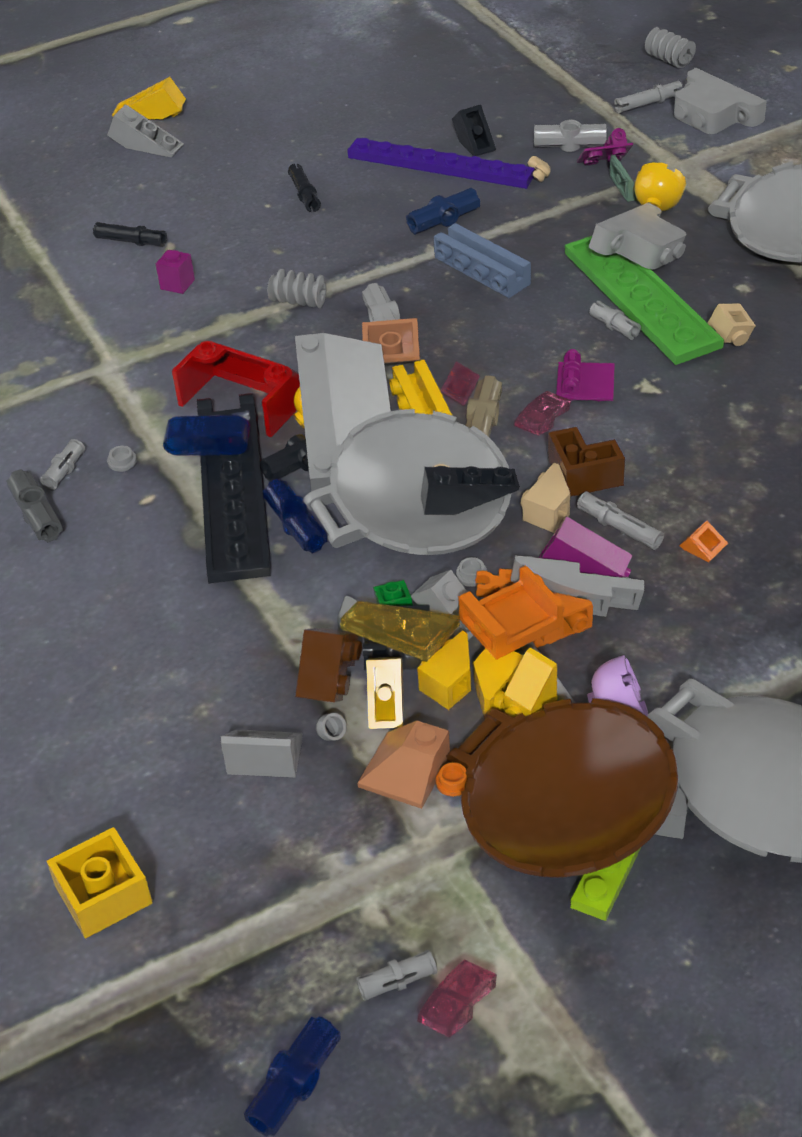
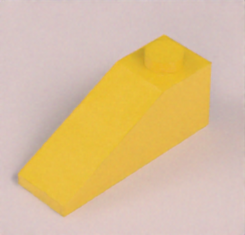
[112,77,186,119]

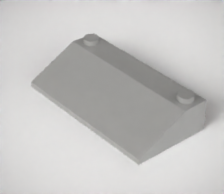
[295,333,391,491]

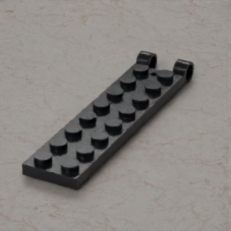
[197,393,271,584]

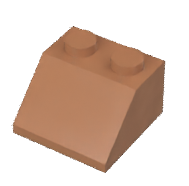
[362,318,420,364]

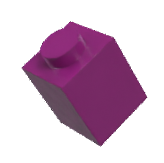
[156,250,195,294]

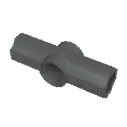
[6,469,63,543]

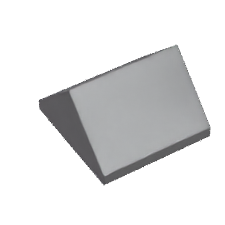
[221,730,303,778]

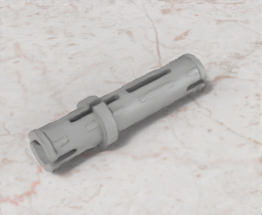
[614,80,682,114]
[577,491,664,550]

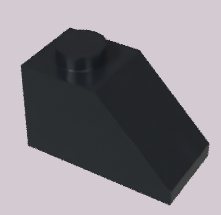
[452,104,497,156]

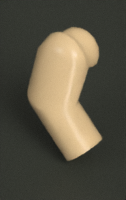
[528,156,551,182]

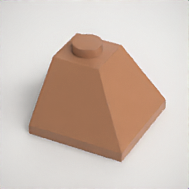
[358,721,450,809]

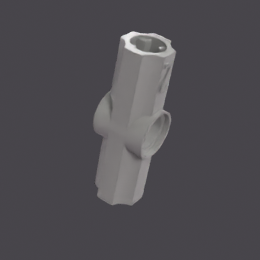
[534,120,607,152]
[362,283,400,322]

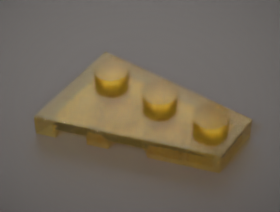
[341,601,460,662]

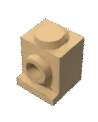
[708,303,756,346]

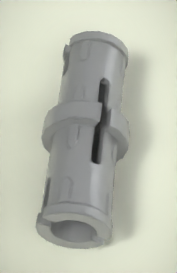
[589,301,641,340]
[40,439,85,490]
[356,949,437,1001]

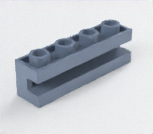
[434,223,531,298]

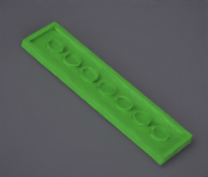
[565,236,724,365]

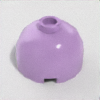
[587,655,648,716]

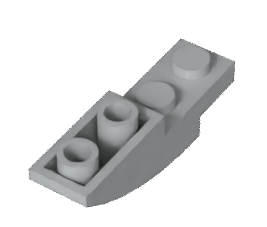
[511,555,644,617]

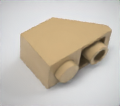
[520,463,570,533]

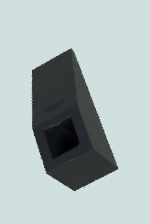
[421,466,520,515]

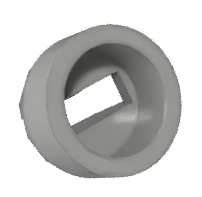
[316,713,346,741]

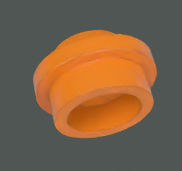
[436,762,467,797]

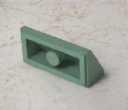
[610,155,637,202]

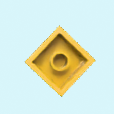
[47,827,153,939]

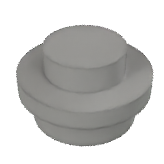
[107,445,137,472]
[456,557,487,587]

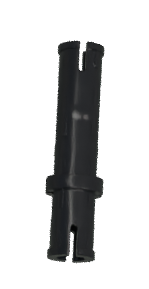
[288,163,321,212]
[93,222,167,247]

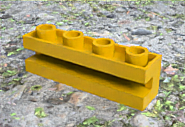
[389,360,452,415]

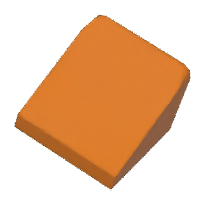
[679,521,728,562]

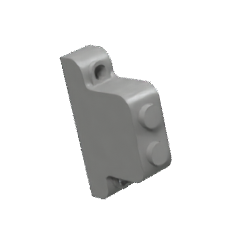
[674,68,767,134]
[588,202,686,269]

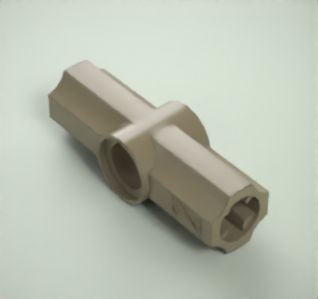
[466,376,502,438]

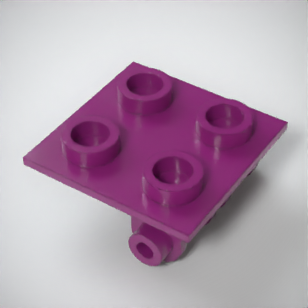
[577,128,633,165]
[556,349,615,401]

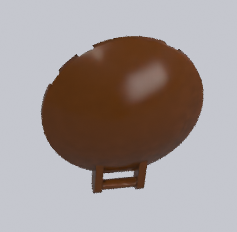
[446,698,678,878]

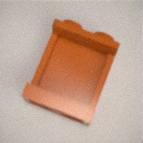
[458,565,565,660]

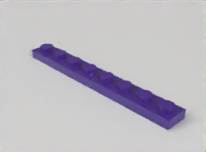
[347,138,535,189]

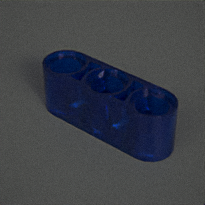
[163,415,250,456]

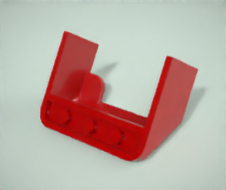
[172,341,300,438]

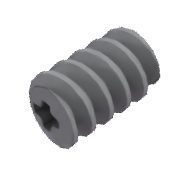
[645,27,696,68]
[267,268,326,309]

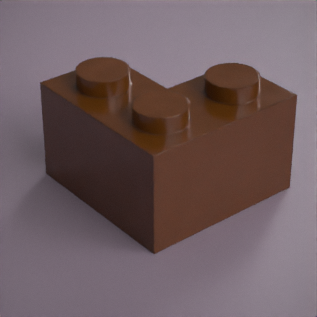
[548,427,625,497]
[295,628,362,703]

